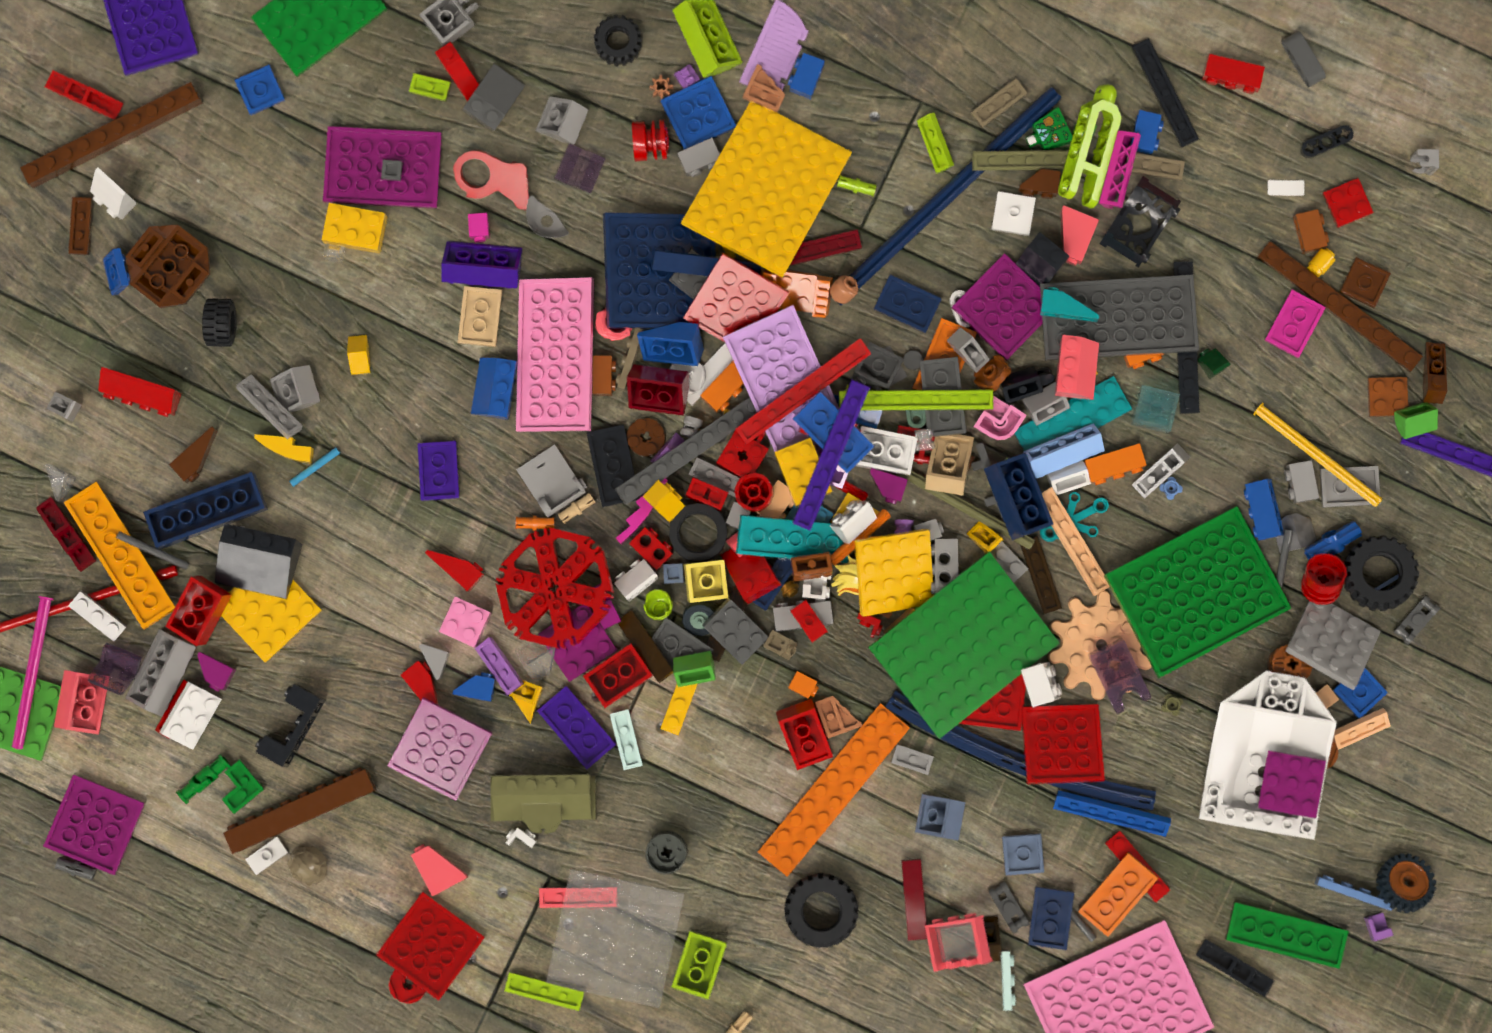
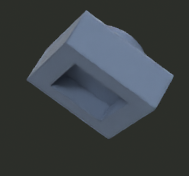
[663,563,684,584]

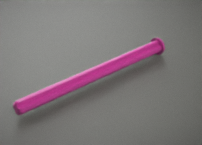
[12,596,54,749]

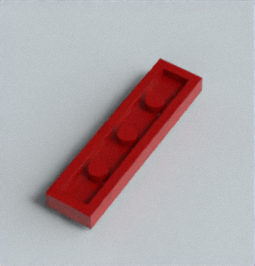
[1105,831,1170,903]

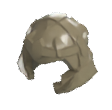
[287,846,327,886]

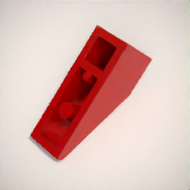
[435,42,479,101]
[425,550,484,592]
[401,660,438,704]

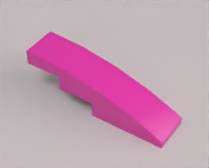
[616,478,668,545]

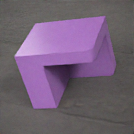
[1364,913,1393,941]

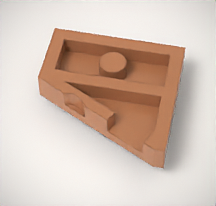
[743,64,785,113]

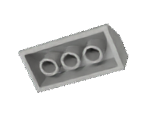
[125,629,196,717]

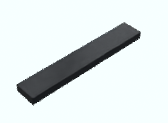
[1131,38,1199,148]

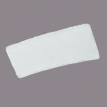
[1268,180,1304,196]

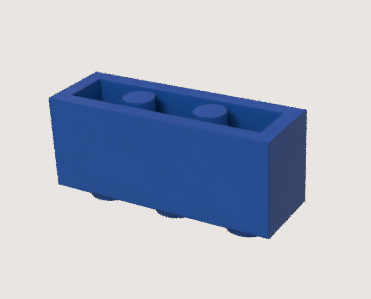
[1244,479,1284,541]

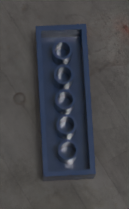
[143,472,268,549]

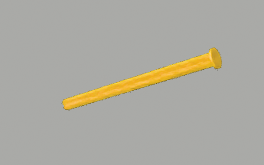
[1253,402,1382,507]

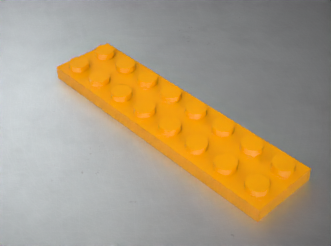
[64,482,176,630]

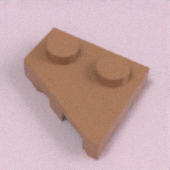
[814,696,862,739]

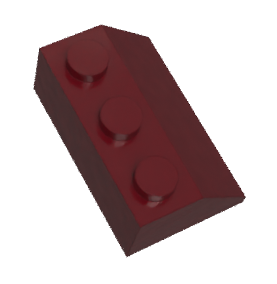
[627,364,689,416]

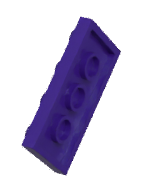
[537,686,616,770]

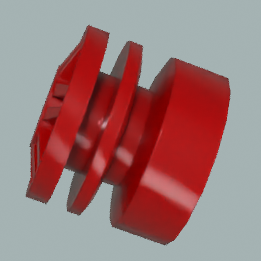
[632,119,669,162]
[1301,553,1347,605]

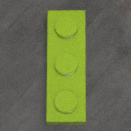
[917,113,954,173]

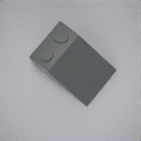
[462,64,525,132]

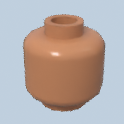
[830,275,858,304]

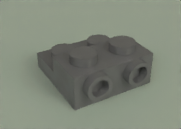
[851,342,904,391]

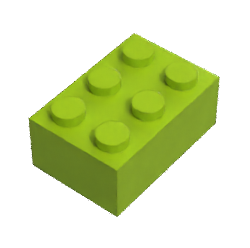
[672,930,727,1000]

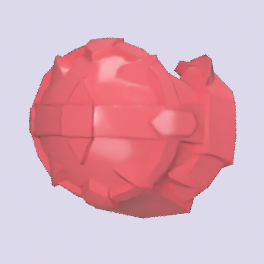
[595,308,633,341]

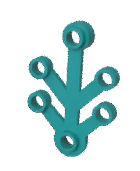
[1040,492,1109,542]

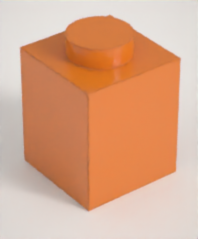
[788,671,819,699]

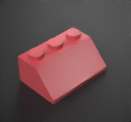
[1055,335,1099,400]
[54,670,109,735]

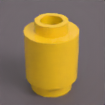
[1307,248,1335,277]

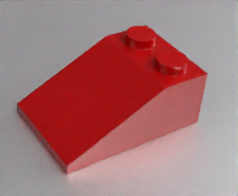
[721,549,781,604]
[776,699,833,770]

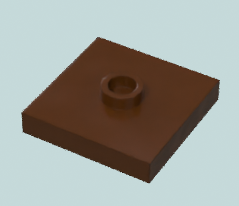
[1339,257,1391,308]

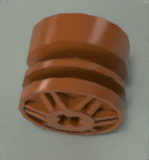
[1267,644,1312,679]

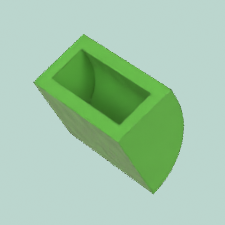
[1394,403,1438,439]
[673,651,716,687]

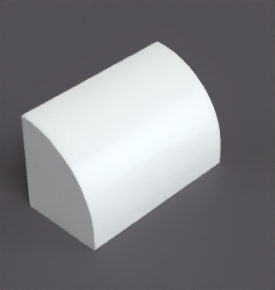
[1047,460,1091,495]

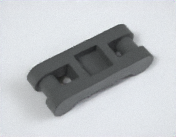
[1393,595,1440,645]
[988,881,1030,934]

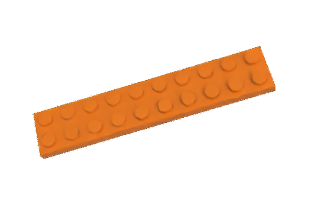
[758,703,910,877]

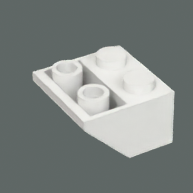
[830,500,877,544]
[1021,662,1062,707]

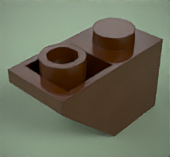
[1018,169,1060,199]

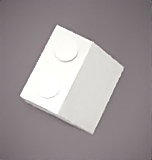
[614,559,659,602]

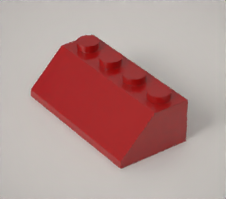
[98,367,182,417]

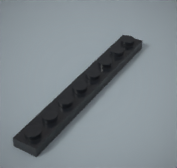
[1173,261,1200,414]

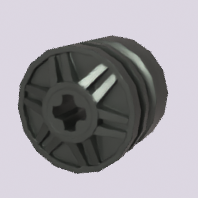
[645,830,688,874]

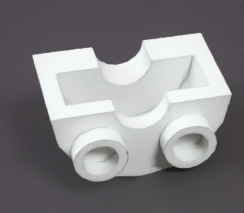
[802,576,831,600]

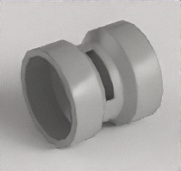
[680,416,703,438]

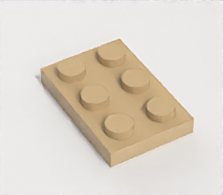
[458,286,502,347]

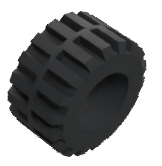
[594,15,642,67]
[202,298,236,347]

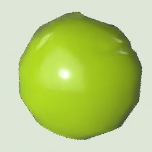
[643,589,673,620]

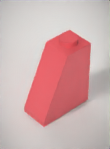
[1061,206,1099,265]
[411,844,468,896]

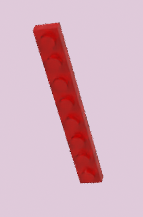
[735,338,871,444]

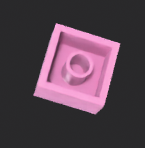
[439,597,492,648]

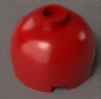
[735,473,774,512]

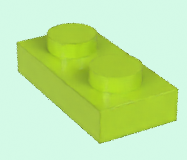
[409,73,451,102]

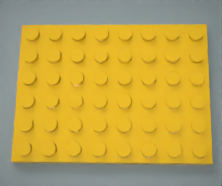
[681,101,852,278]

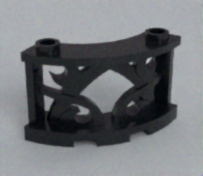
[1099,176,1181,268]

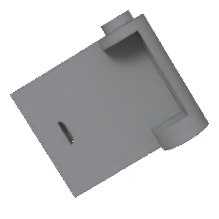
[516,445,587,518]

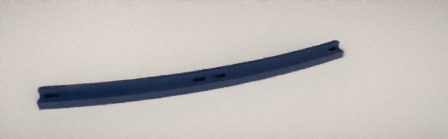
[885,691,1156,811]

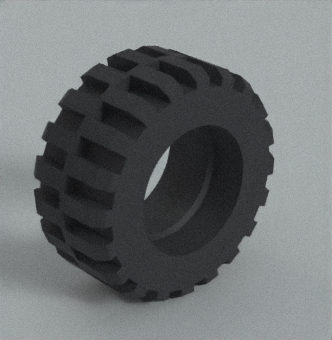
[1344,535,1419,611]
[784,873,859,948]

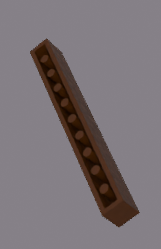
[20,82,203,189]

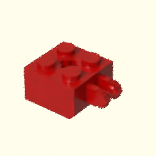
[716,430,769,478]

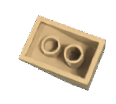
[925,434,974,495]

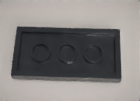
[586,425,639,508]

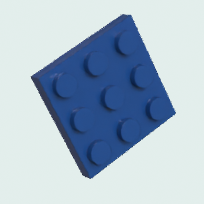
[660,76,736,150]

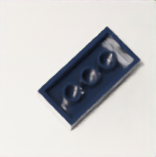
[984,453,1054,541]

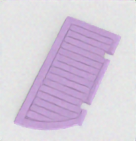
[739,0,809,91]

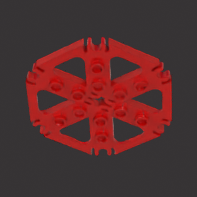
[495,527,614,650]

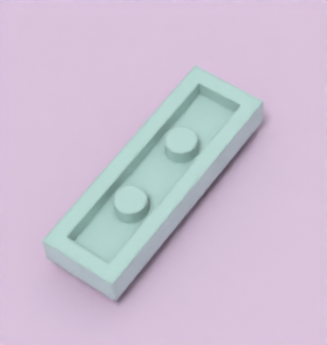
[610,709,643,770]
[1001,950,1015,1011]

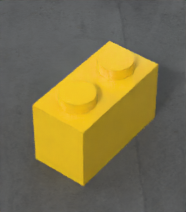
[643,480,685,523]

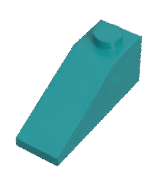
[1040,287,1099,322]

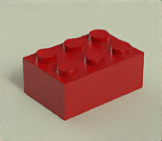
[165,575,232,646]
[583,644,653,709]

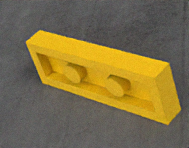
[660,684,697,736]

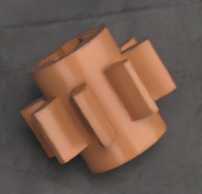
[649,75,673,100]

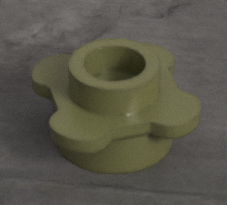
[1161,694,1183,716]

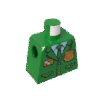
[1025,107,1073,151]

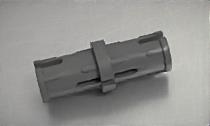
[55,857,96,881]

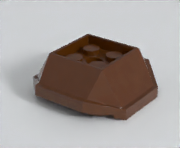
[125,224,210,309]

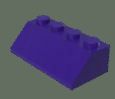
[441,241,522,289]

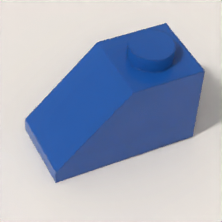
[453,672,496,702]

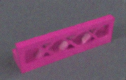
[1099,130,1141,209]

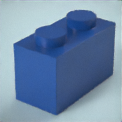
[788,53,825,100]
[1130,110,1164,155]

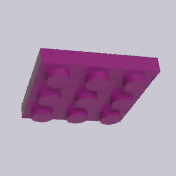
[538,605,618,682]
[1258,751,1327,819]

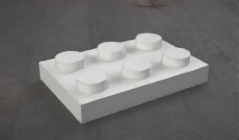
[160,682,222,749]

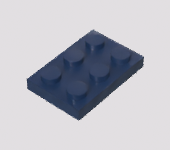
[874,275,942,334]
[1028,886,1074,950]

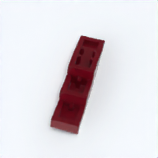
[36,497,96,572]
[901,858,927,941]

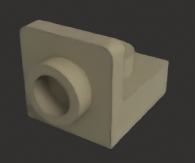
[763,630,797,660]

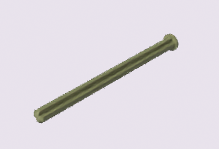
[896,470,1035,549]

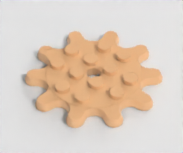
[1047,590,1152,700]

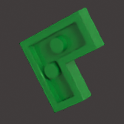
[222,760,265,814]

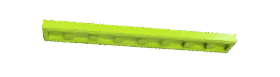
[839,390,993,411]

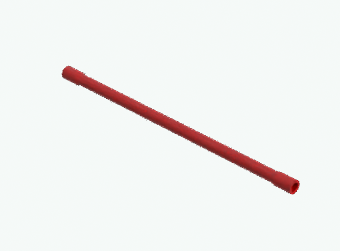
[0,565,178,633]

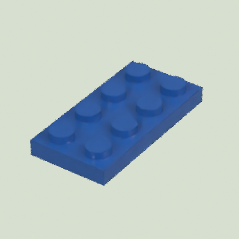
[793,392,875,474]

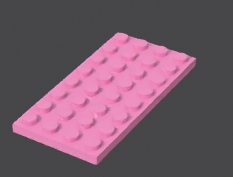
[516,277,594,432]

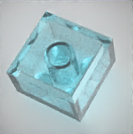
[1131,385,1180,434]

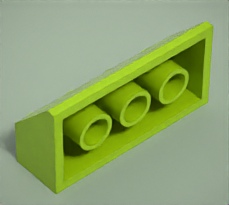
[672,0,743,78]

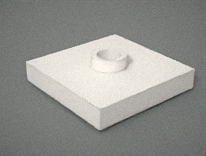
[991,192,1036,236]

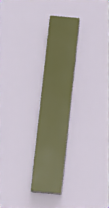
[972,150,1079,171]

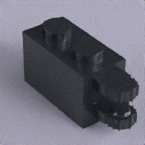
[1000,366,1055,404]

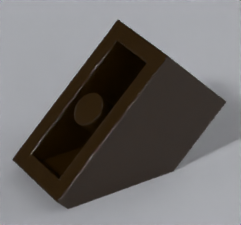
[983,916,1001,961]

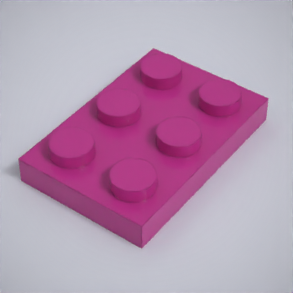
[1264,290,1326,358]

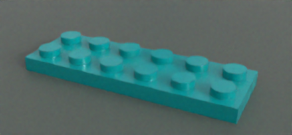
[1014,376,1132,451]
[736,515,850,563]

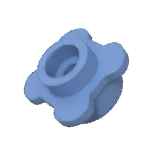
[1159,477,1183,500]

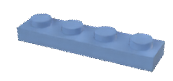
[1315,875,1392,911]

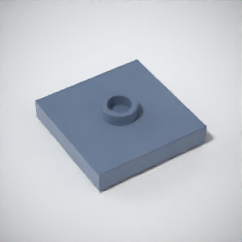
[1002,834,1044,875]

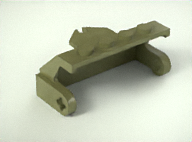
[490,775,596,834]

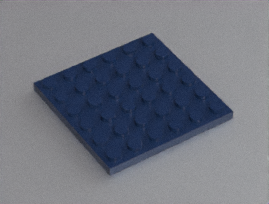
[603,213,716,329]

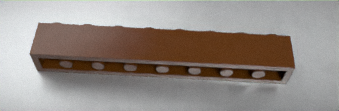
[223,767,376,854]

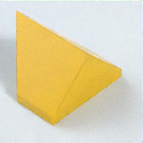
[509,680,544,724]

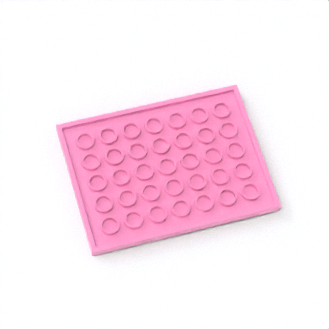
[1023,920,1214,1033]

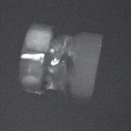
[915,429,935,451]

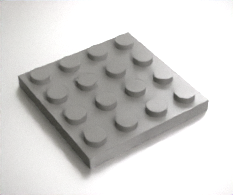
[1285,601,1381,690]

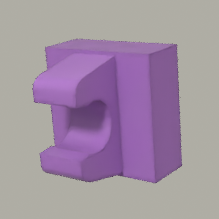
[674,64,700,89]

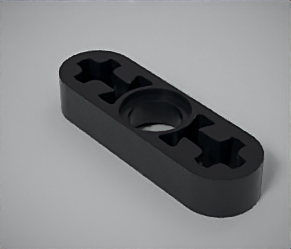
[1300,125,1354,159]

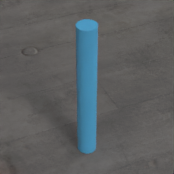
[289,447,340,487]

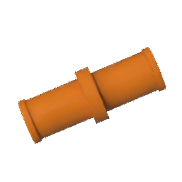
[516,515,554,531]

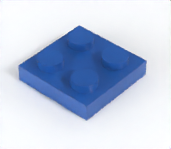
[234,65,285,115]
[103,248,130,296]
[1332,668,1388,719]

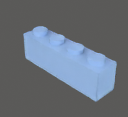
[1023,423,1105,479]

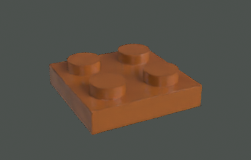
[1367,377,1408,417]

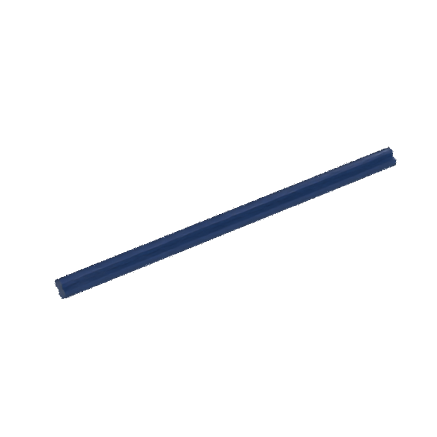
[831,87,1061,306]

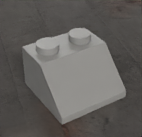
[535,96,588,144]
[270,365,320,413]

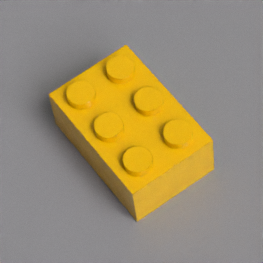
[321,203,388,254]
[774,438,832,507]

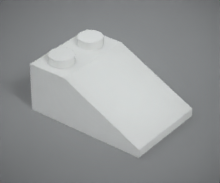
[90,168,137,220]
[856,426,918,475]

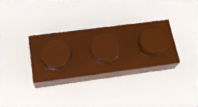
[68,197,93,256]

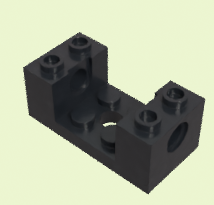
[255,684,326,767]

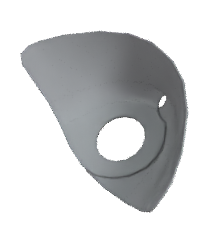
[526,195,569,238]

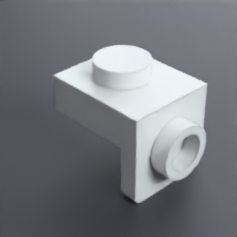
[506,827,537,848]

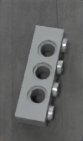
[931,539,958,594]

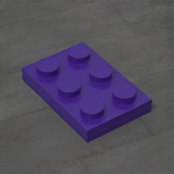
[418,441,460,501]

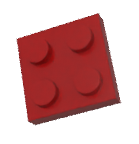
[1322,178,1374,228]

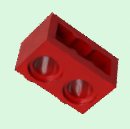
[686,477,729,512]
[629,527,673,571]

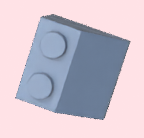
[915,794,965,841]

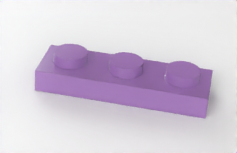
[475,637,524,695]

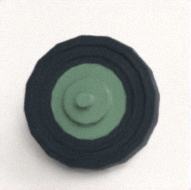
[683,602,715,636]

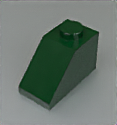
[1197,348,1231,380]

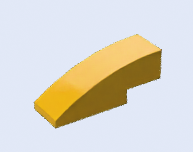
[254,434,314,464]

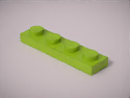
[504,972,584,1011]

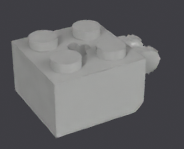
[419,0,479,46]

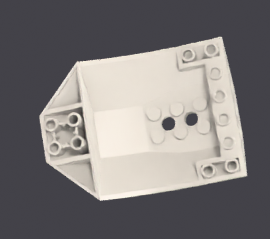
[1199,671,1337,840]

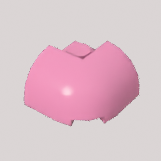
[974,396,1026,440]

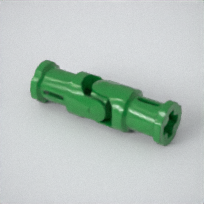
[176,754,231,804]

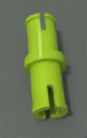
[837,175,877,197]

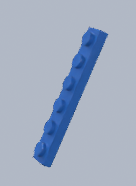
[1053,790,1171,837]

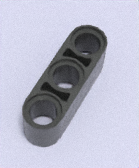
[1281,31,1326,87]

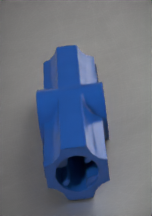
[1304,521,1362,560]

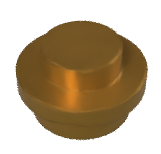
[781,581,799,598]

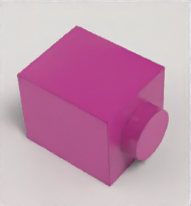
[468,213,490,242]

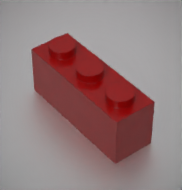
[1202,54,1265,94]

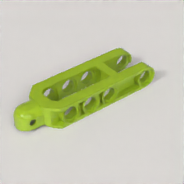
[1058,84,1122,209]

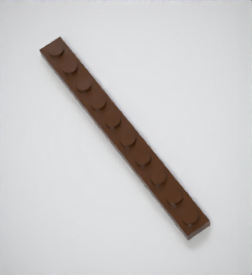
[1258,241,1423,372]

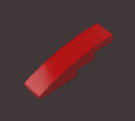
[44,70,124,120]

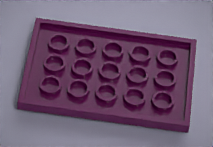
[323,126,442,209]

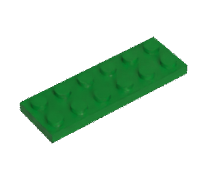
[1225,902,1349,969]

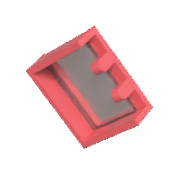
[925,913,993,972]

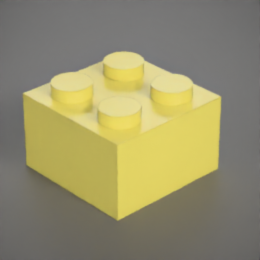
[684,559,728,603]

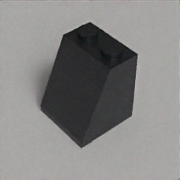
[1016,232,1069,287]

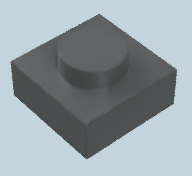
[381,160,403,181]

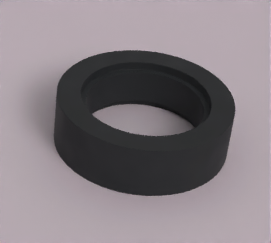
[669,504,727,562]

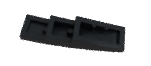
[1196,939,1275,998]

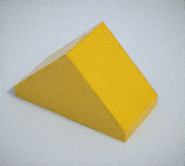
[347,335,371,375]
[967,522,1003,554]

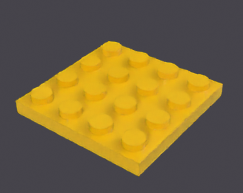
[855,528,934,616]
[221,580,322,663]

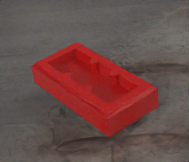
[790,600,828,643]

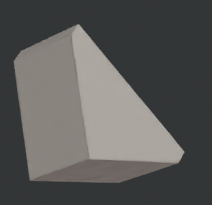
[46,392,82,422]
[419,644,450,680]

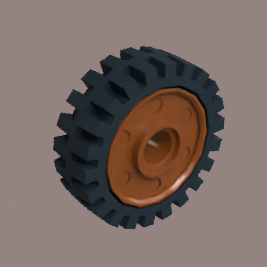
[1376,853,1436,913]

